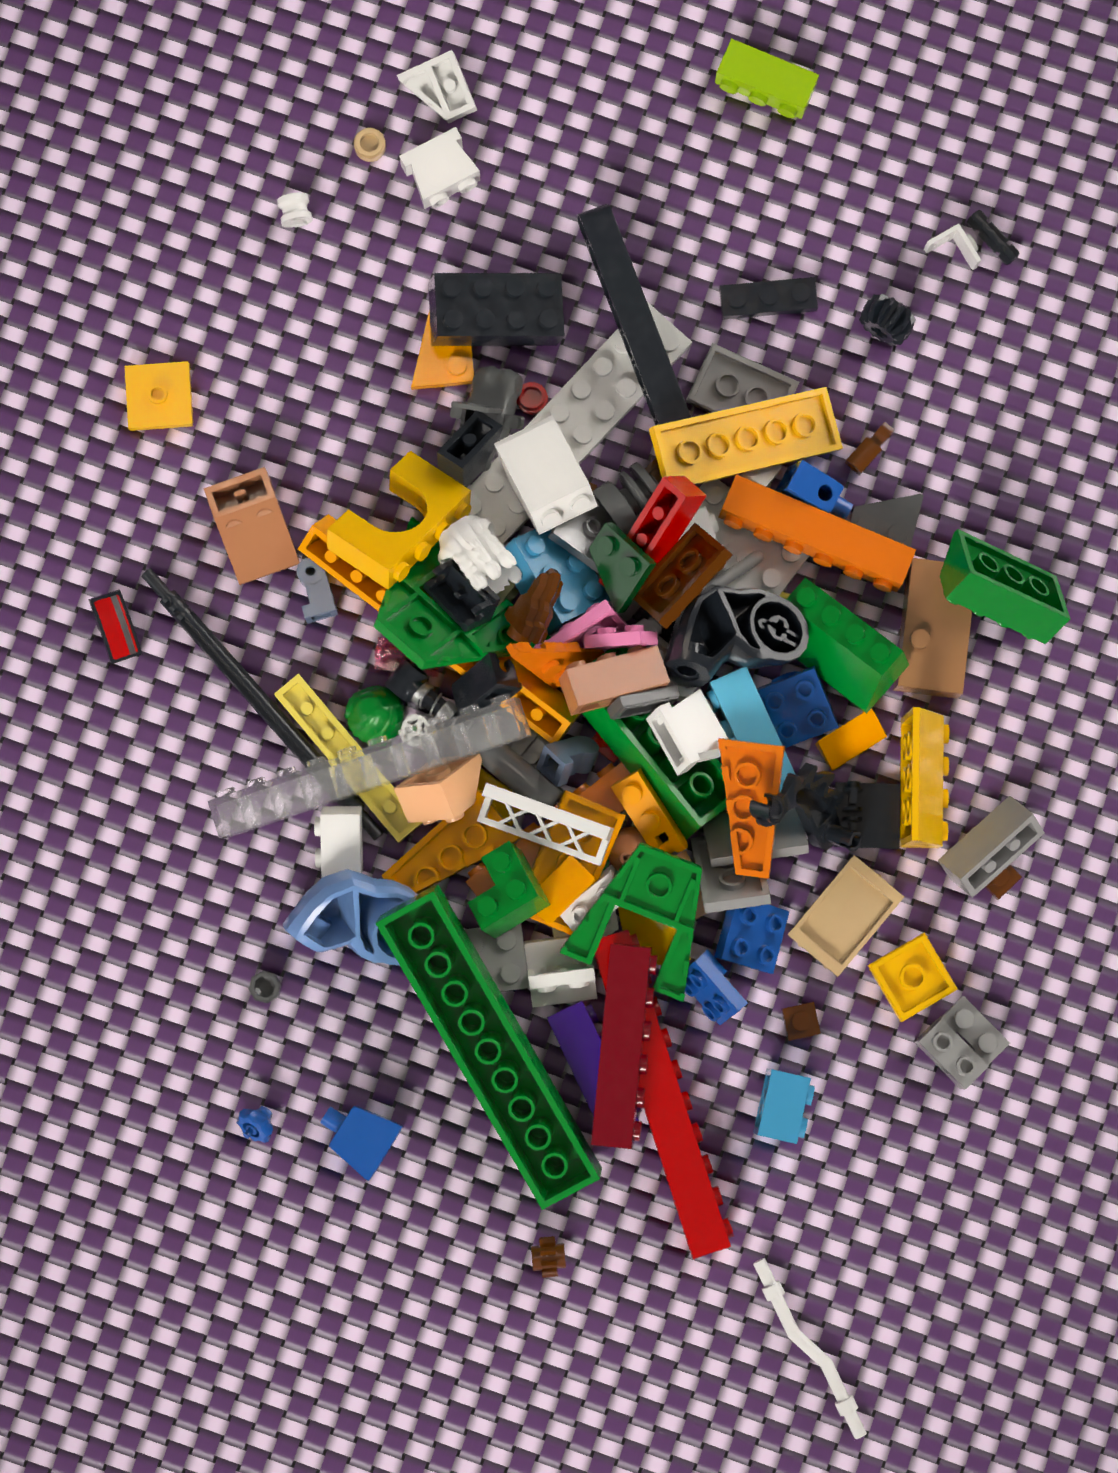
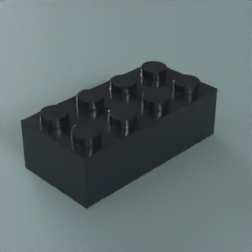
[428,273,565,346]

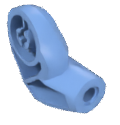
[283,869,418,965]

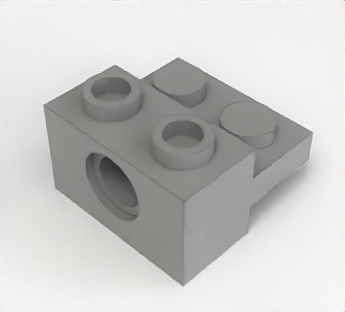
[914,996,1010,1090]

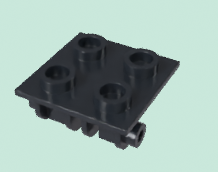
[834,781,900,849]

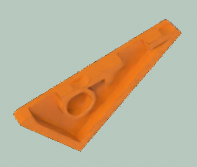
[506,642,604,690]

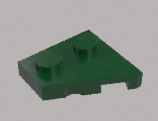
[589,522,657,613]

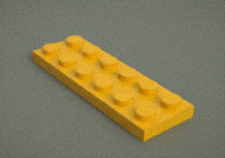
[649,387,843,485]

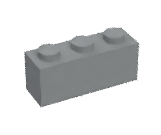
[938,796,1045,898]

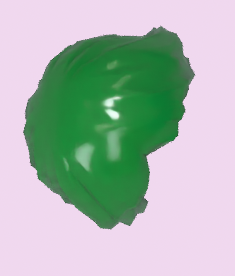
[344,685,405,748]

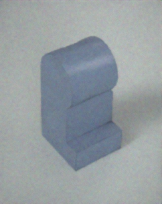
[296,558,338,624]
[536,736,599,787]

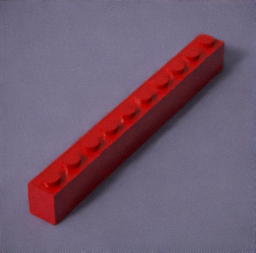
[595,929,734,1259]

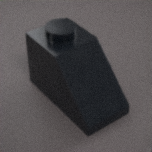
[437,411,503,487]

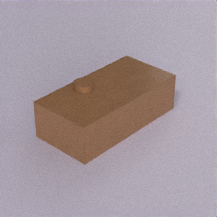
[893,558,972,699]

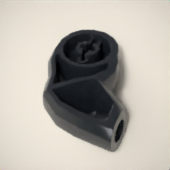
[664,584,809,687]

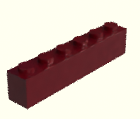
[591,943,658,1149]

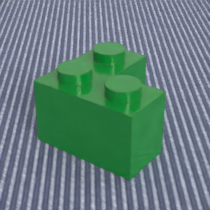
[467,841,551,939]

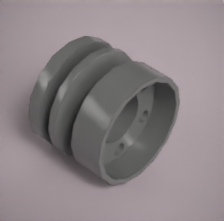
[592,462,659,535]

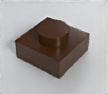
[985,865,1022,900]
[781,1002,821,1041]

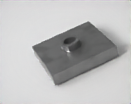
[548,499,617,573]

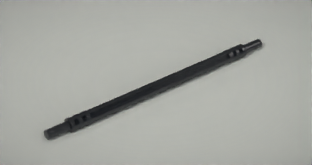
[141,568,384,841]

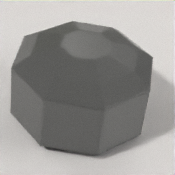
[248,971,282,1003]

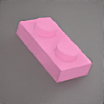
[584,625,658,650]

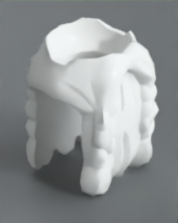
[438,514,522,594]

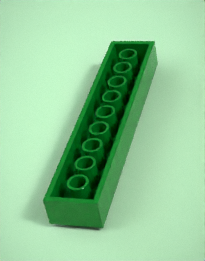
[375,884,602,1210]

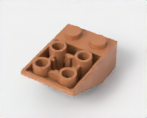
[203,467,300,585]

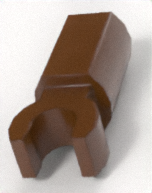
[845,422,894,476]

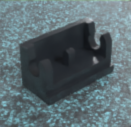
[423,559,501,632]
[451,653,522,721]

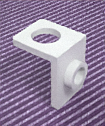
[924,224,981,270]

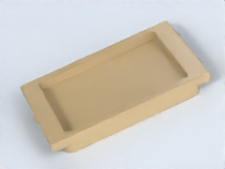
[787,855,904,977]

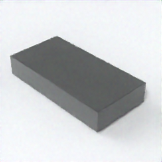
[607,685,680,720]

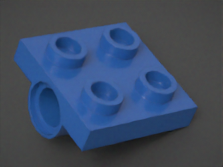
[756,666,839,748]
[714,904,790,974]
[685,949,748,1025]

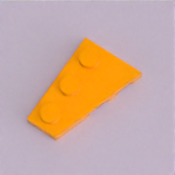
[411,310,474,390]

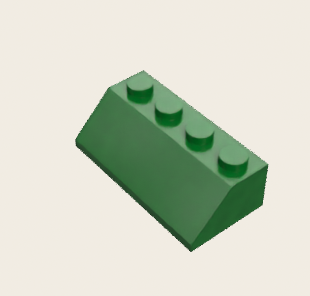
[939,529,1070,644]
[786,577,909,714]

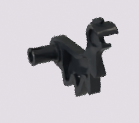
[749,763,862,852]

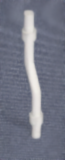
[753,1258,867,1439]

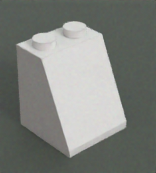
[494,415,598,535]

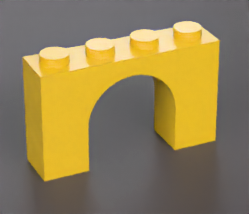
[327,451,472,590]

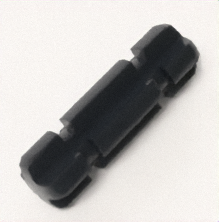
[967,210,1020,265]

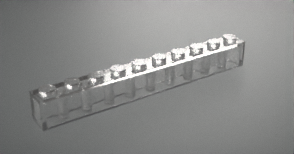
[208,694,532,839]

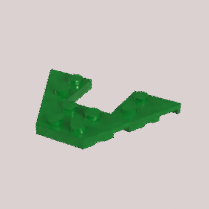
[373,516,551,670]

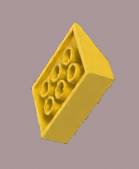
[900,707,949,848]

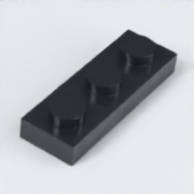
[719,277,818,320]

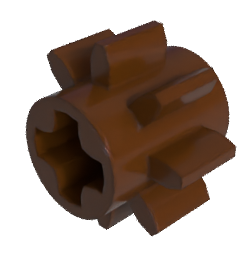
[531,1236,566,1278]

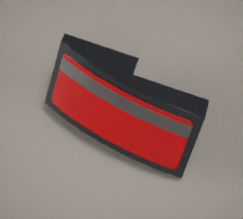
[88,590,142,664]

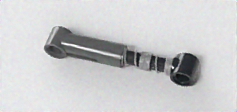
[384,658,564,818]

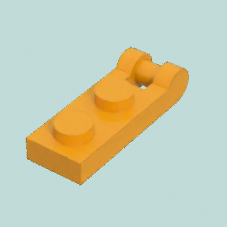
[611,768,688,854]

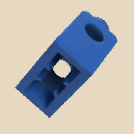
[775,460,853,520]
[320,1105,404,1181]

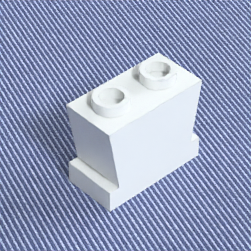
[399,127,480,209]
[646,689,729,776]

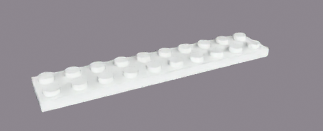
[469,302,692,545]

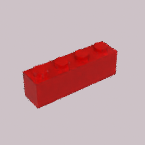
[598,476,707,600]

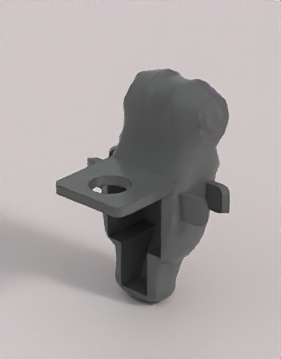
[450,366,524,472]

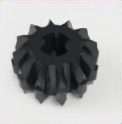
[859,294,916,345]

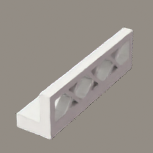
[477,783,614,866]

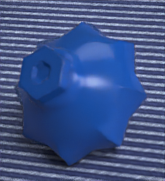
[236,1106,273,1143]

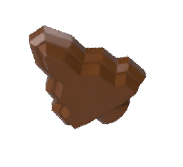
[504,568,563,644]

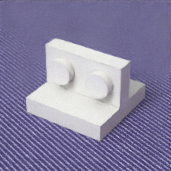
[524,935,597,1007]

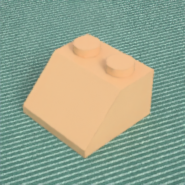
[394,753,482,825]

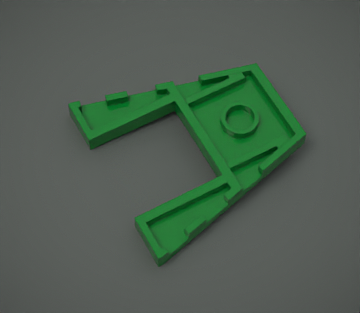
[560,842,702,1002]

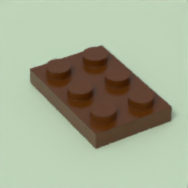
[634,523,733,629]

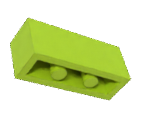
[715,38,819,119]

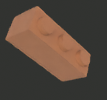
[559,645,670,716]

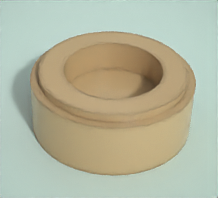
[354,128,386,162]

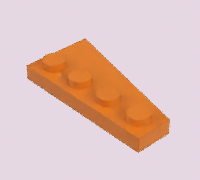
[718,738,785,879]

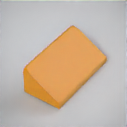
[815,708,887,771]
[537,855,596,926]

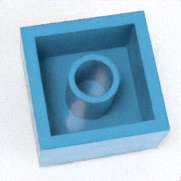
[753,1069,815,1144]

